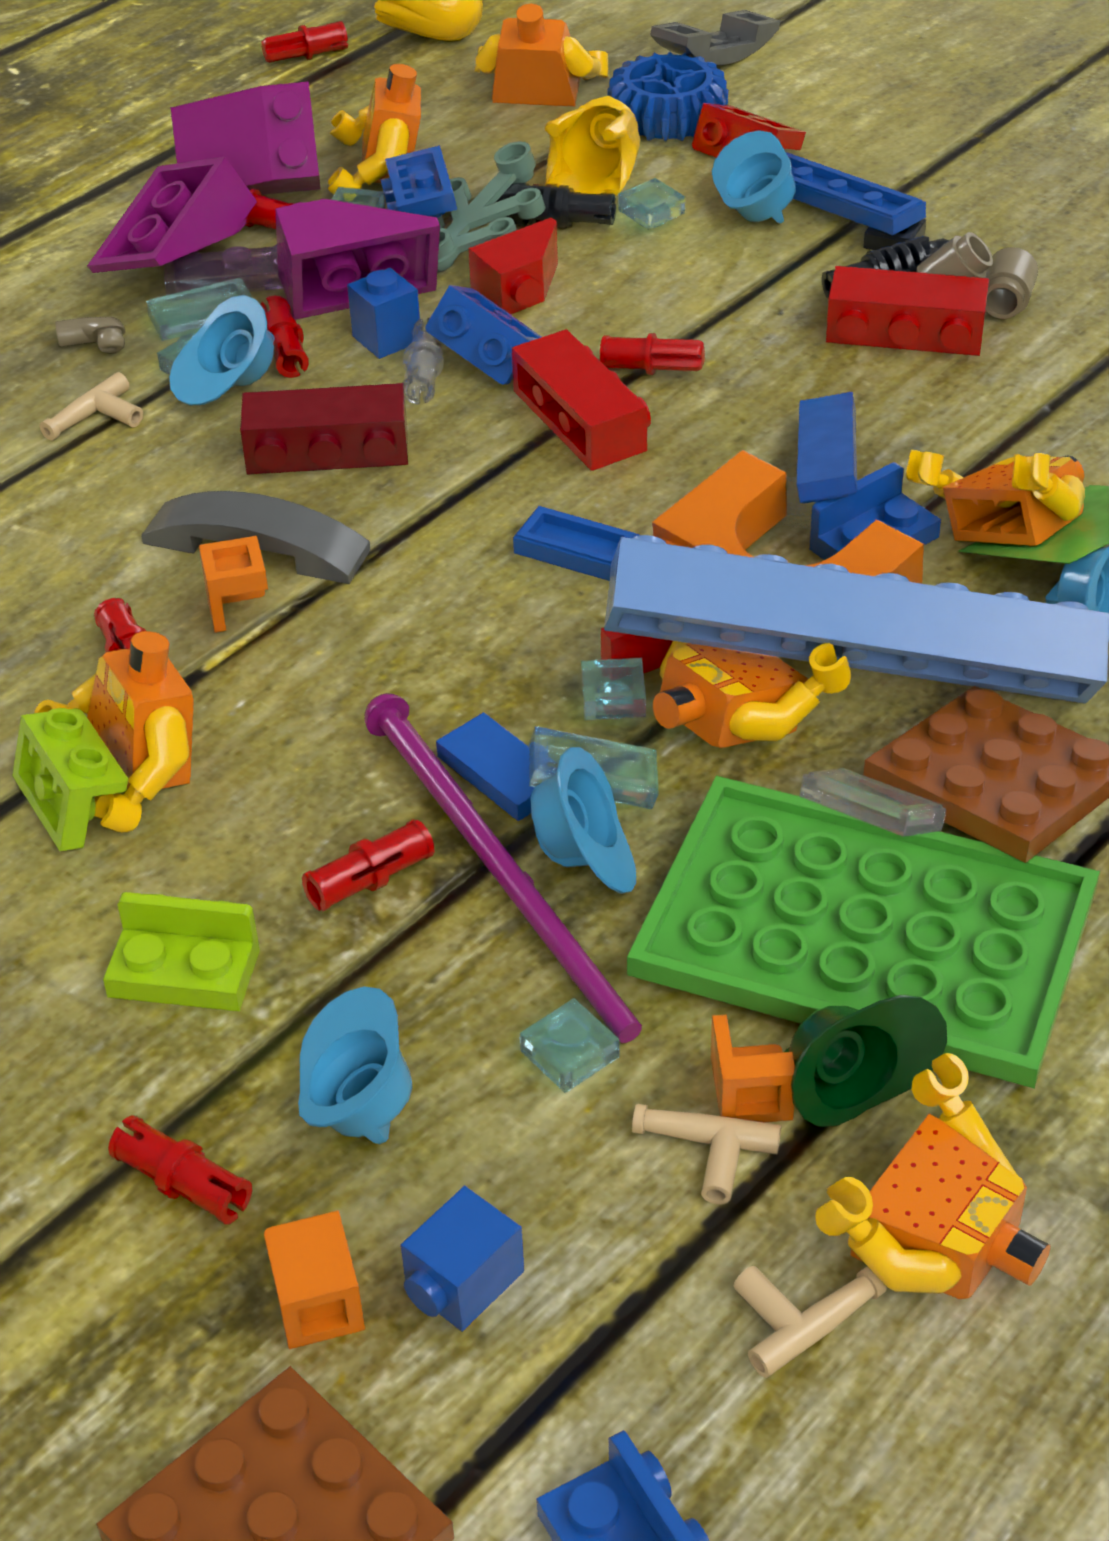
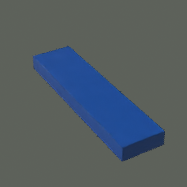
[786,152,926,235]
[797,391,857,504]

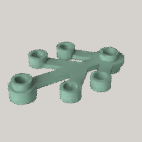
[437,141,546,273]

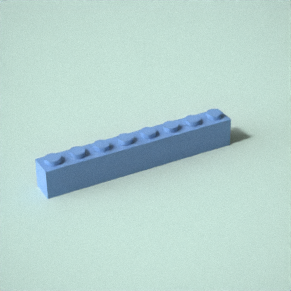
[604,535,1109,704]

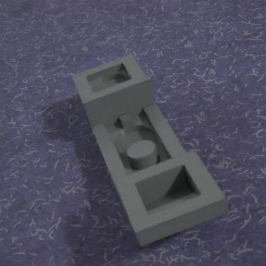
[650,10,781,65]
[141,491,371,584]

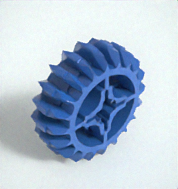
[607,51,729,142]

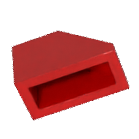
[468,217,558,315]

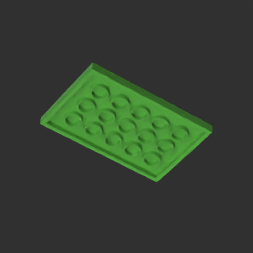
[627,775,1100,1089]

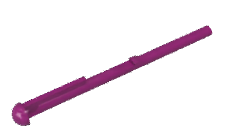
[364,693,642,1043]

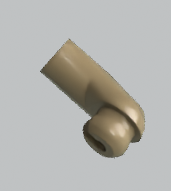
[55,317,126,353]

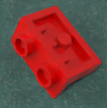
[692,103,806,158]

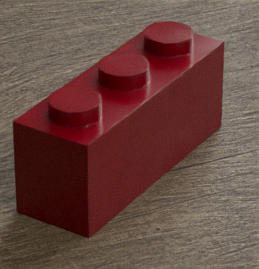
[240,383,408,475]

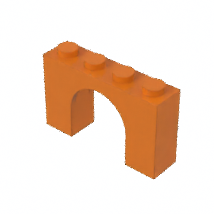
[652,450,924,584]

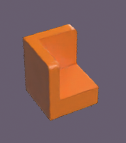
[199,536,268,633]
[711,1014,795,1123]
[264,1210,365,1349]

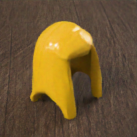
[374,0,483,41]
[545,96,640,197]

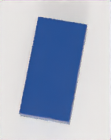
[513,506,640,581]
[436,712,557,821]

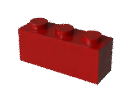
[826,266,989,356]
[511,329,651,471]

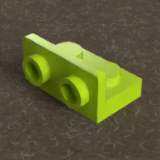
[12,708,128,851]
[103,892,260,1012]

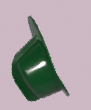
[784,995,947,1127]

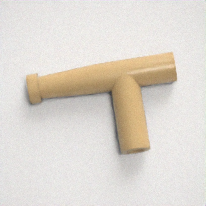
[39,372,143,441]
[632,1104,781,1204]
[733,1266,886,1378]

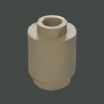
[917,232,993,278]
[984,247,1038,319]

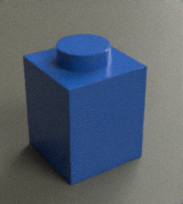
[347,268,422,359]
[400,1185,525,1332]

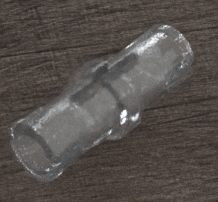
[402,318,444,404]

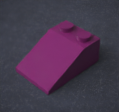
[170,82,321,195]
[87,157,257,273]
[276,199,440,320]

